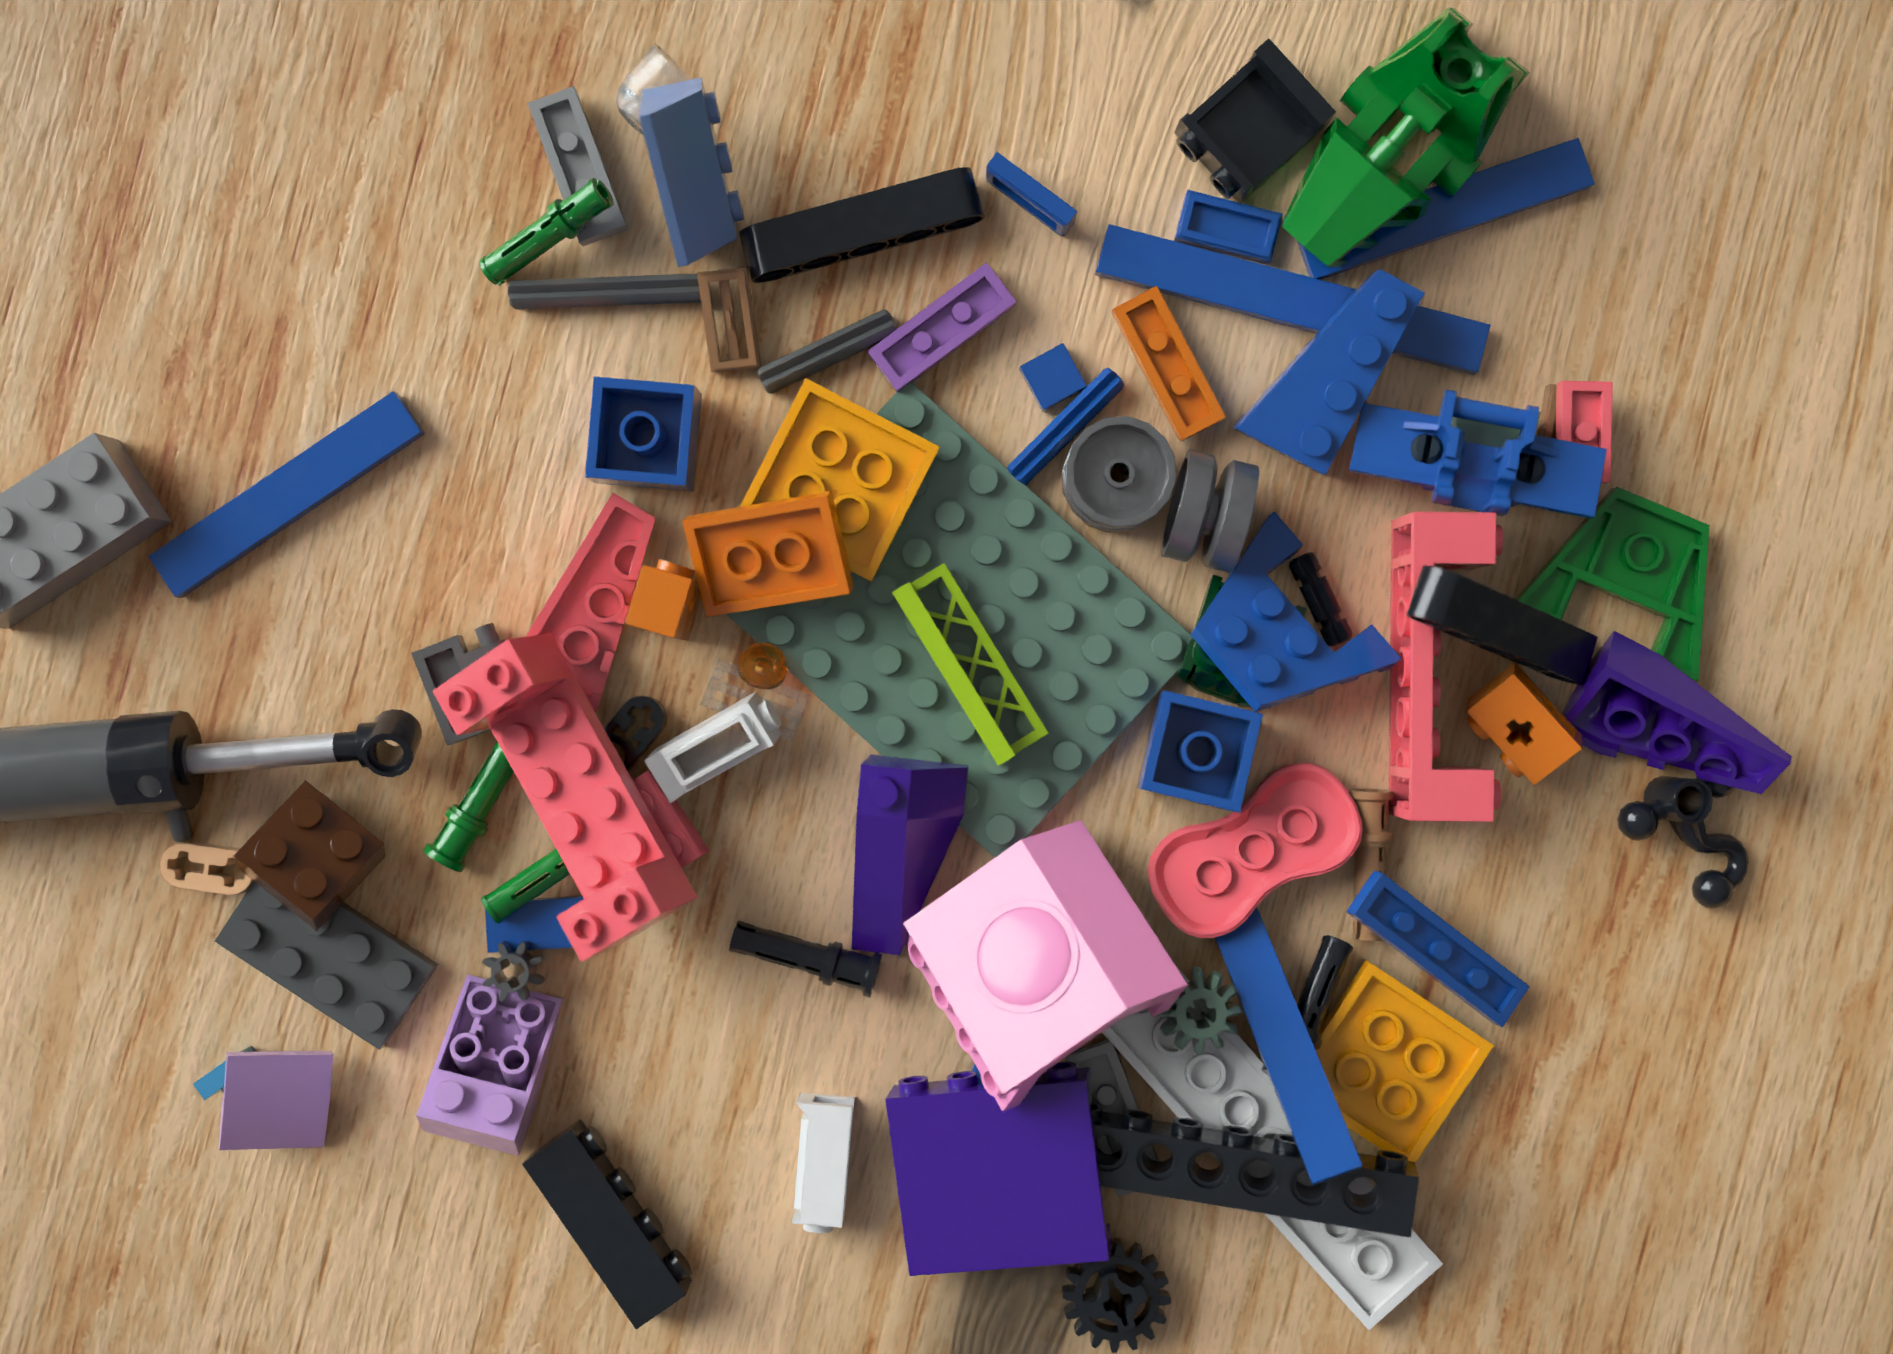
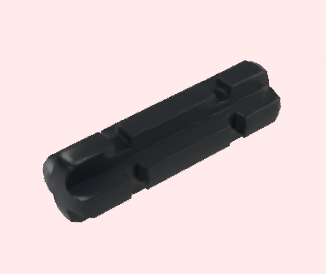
[1289,552,1352,647]

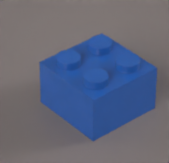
[585,376,702,492]
[1137,690,1263,813]

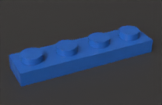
[1346,871,1530,1027]

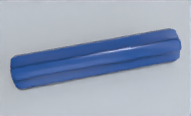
[1007,368,1124,485]

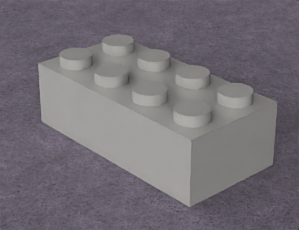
[0,433,173,629]

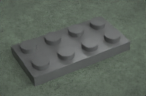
[214,882,439,1050]

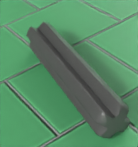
[758,310,897,394]

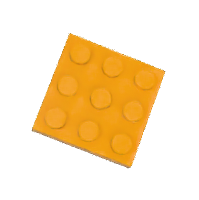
[740,378,940,582]
[1316,960,1494,1163]

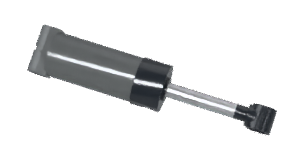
[0,709,422,842]

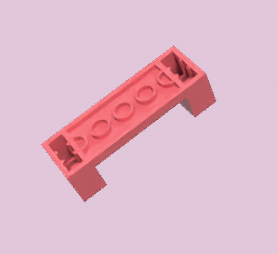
[1389,512,1503,822]
[433,633,698,962]

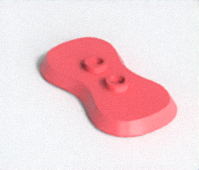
[1148,763,1363,938]

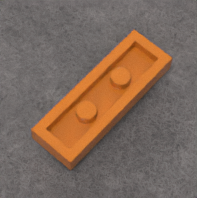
[1111,286,1226,443]

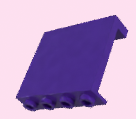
[885,1062,1112,1276]

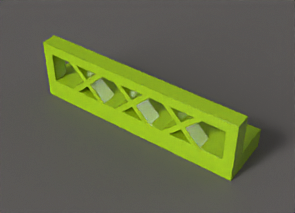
[892,563,1049,766]

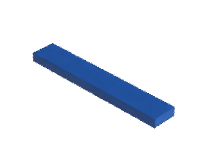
[1297,138,1595,280]
[148,391,425,598]
[1214,907,1363,1186]

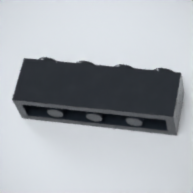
[522,1119,692,1329]

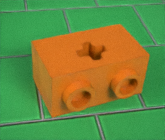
[625,559,701,641]
[1466,662,1582,785]

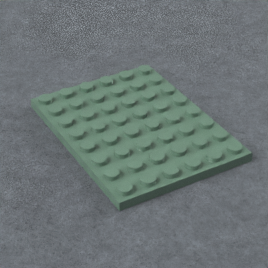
[727,382,1192,858]

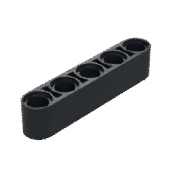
[739,167,985,283]
[1406,565,1598,685]

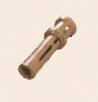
[1349,789,1394,941]

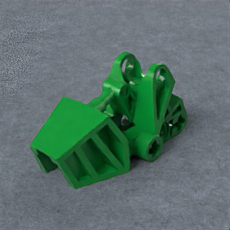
[1282,7,1530,268]

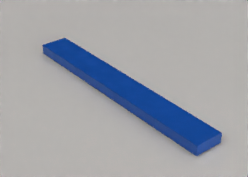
[1095,224,1491,375]

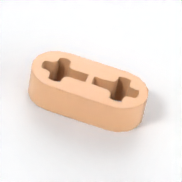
[160,842,254,895]

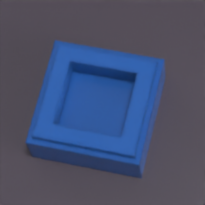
[1019,343,1087,412]

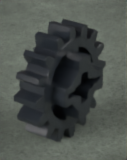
[1062,1238,1171,1353]

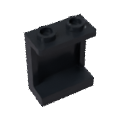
[1174,38,1336,203]

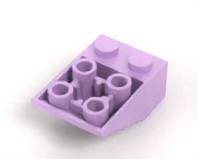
[416,975,563,1156]

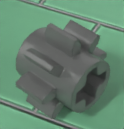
[482,940,545,1002]

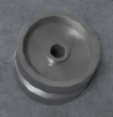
[1062,416,1176,533]
[1161,449,1259,573]

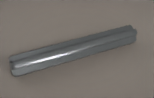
[508,274,701,309]

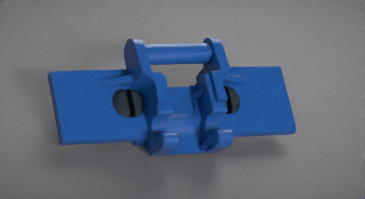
[1348,389,1607,519]

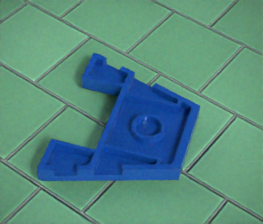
[1190,512,1402,712]

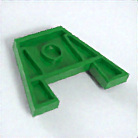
[1516,487,1710,682]

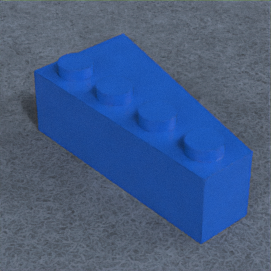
[1232,269,1425,475]

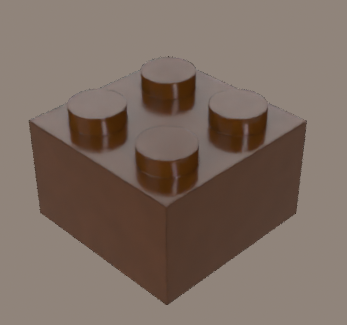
[233,780,385,932]

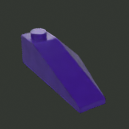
[1562,631,1792,794]
[852,754,969,955]

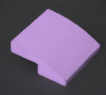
[219,1051,333,1150]

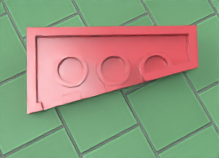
[526,492,656,713]

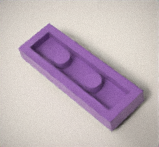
[868,262,1016,392]

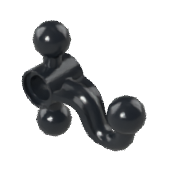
[1617,776,1749,909]

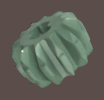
[1157,966,1242,1054]

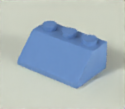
[639,77,744,267]

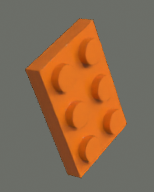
[682,491,854,617]

